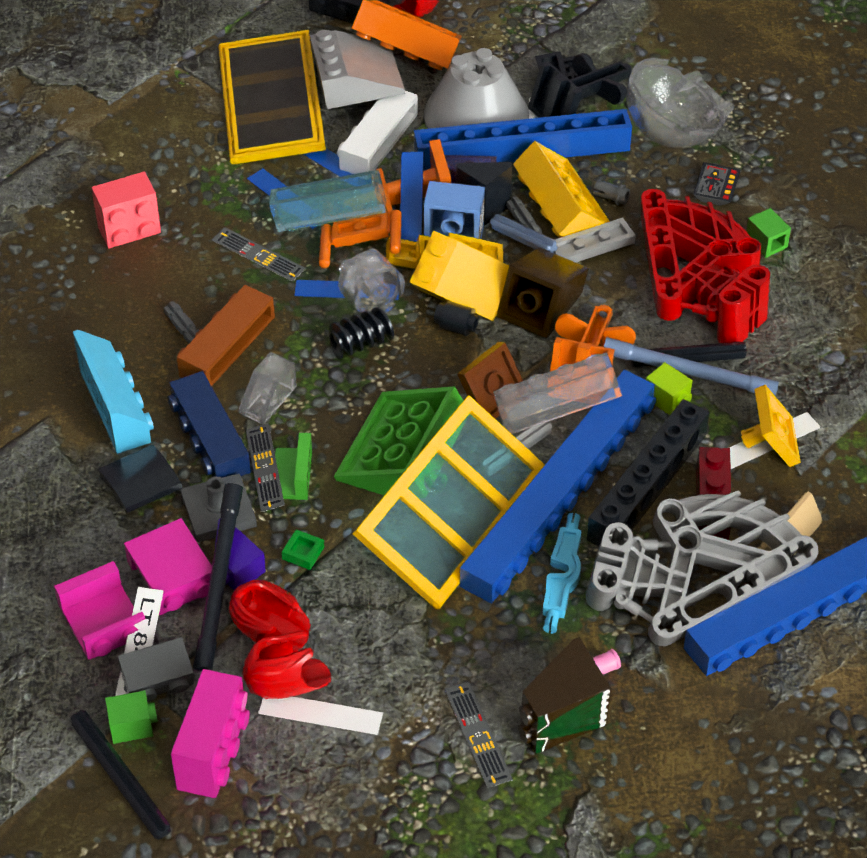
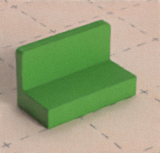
[275,433,312,500]

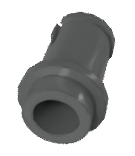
[593,179,630,206]

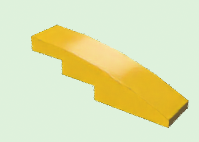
[386,233,503,269]

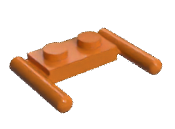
[319,210,402,269]

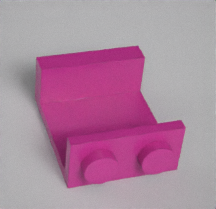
[124,518,212,615]
[54,561,145,660]

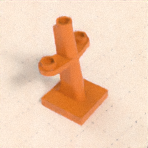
[343,139,451,216]
[547,305,636,404]

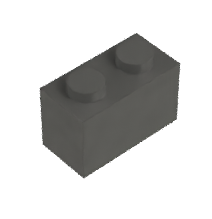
[118,637,194,702]

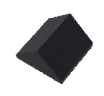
[456,162,512,226]

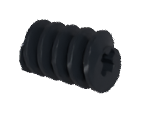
[329,307,394,359]

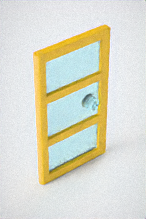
[352,395,545,609]

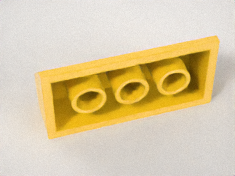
[513,141,610,238]

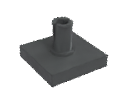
[180,473,257,542]

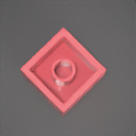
[91,171,161,249]

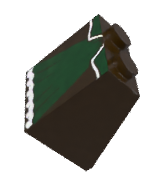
[518,637,611,754]

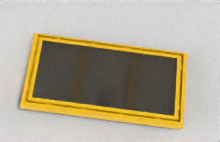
[218,30,326,164]

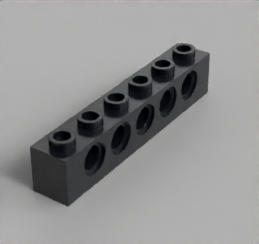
[587,399,710,547]

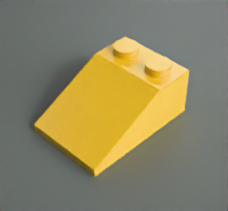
[409,231,509,322]

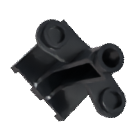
[528,53,632,118]

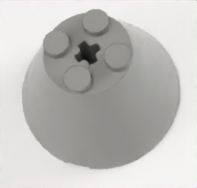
[424,48,529,129]

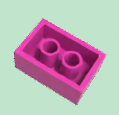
[171,669,250,798]

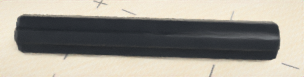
[632,342,747,367]

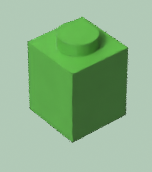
[746,208,791,258]
[105,690,158,744]

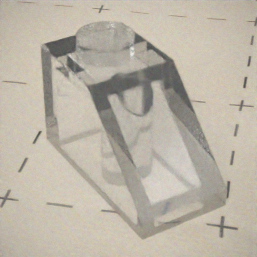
[238,352,297,424]

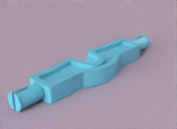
[543,513,581,634]

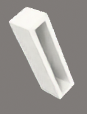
[337,91,418,179]

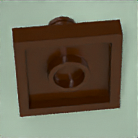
[457,342,528,419]

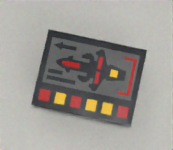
[693,162,741,206]

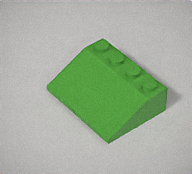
[334,386,468,500]

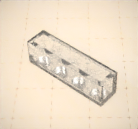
[493,352,622,434]

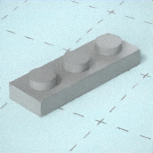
[554,217,636,262]

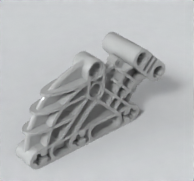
[586,491,818,646]

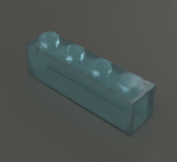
[269,170,386,232]

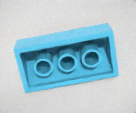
[73,330,154,454]

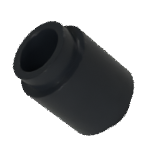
[434,301,479,336]

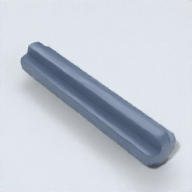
[490,214,558,253]

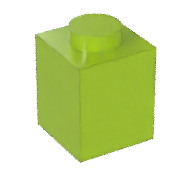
[646,362,693,415]

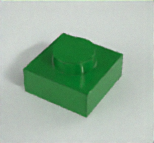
[282,529,325,570]

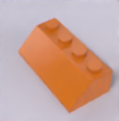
[352,0,462,71]

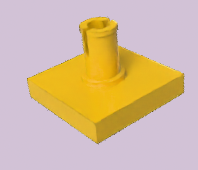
[741,385,801,467]

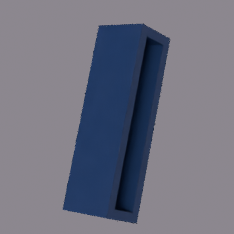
[167,371,251,478]

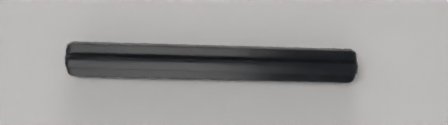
[70,710,171,840]

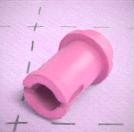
[593,649,621,674]

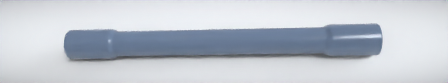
[604,337,779,396]

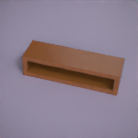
[177,285,275,386]

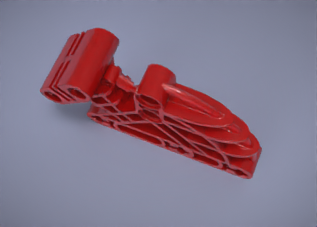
[641,189,770,343]

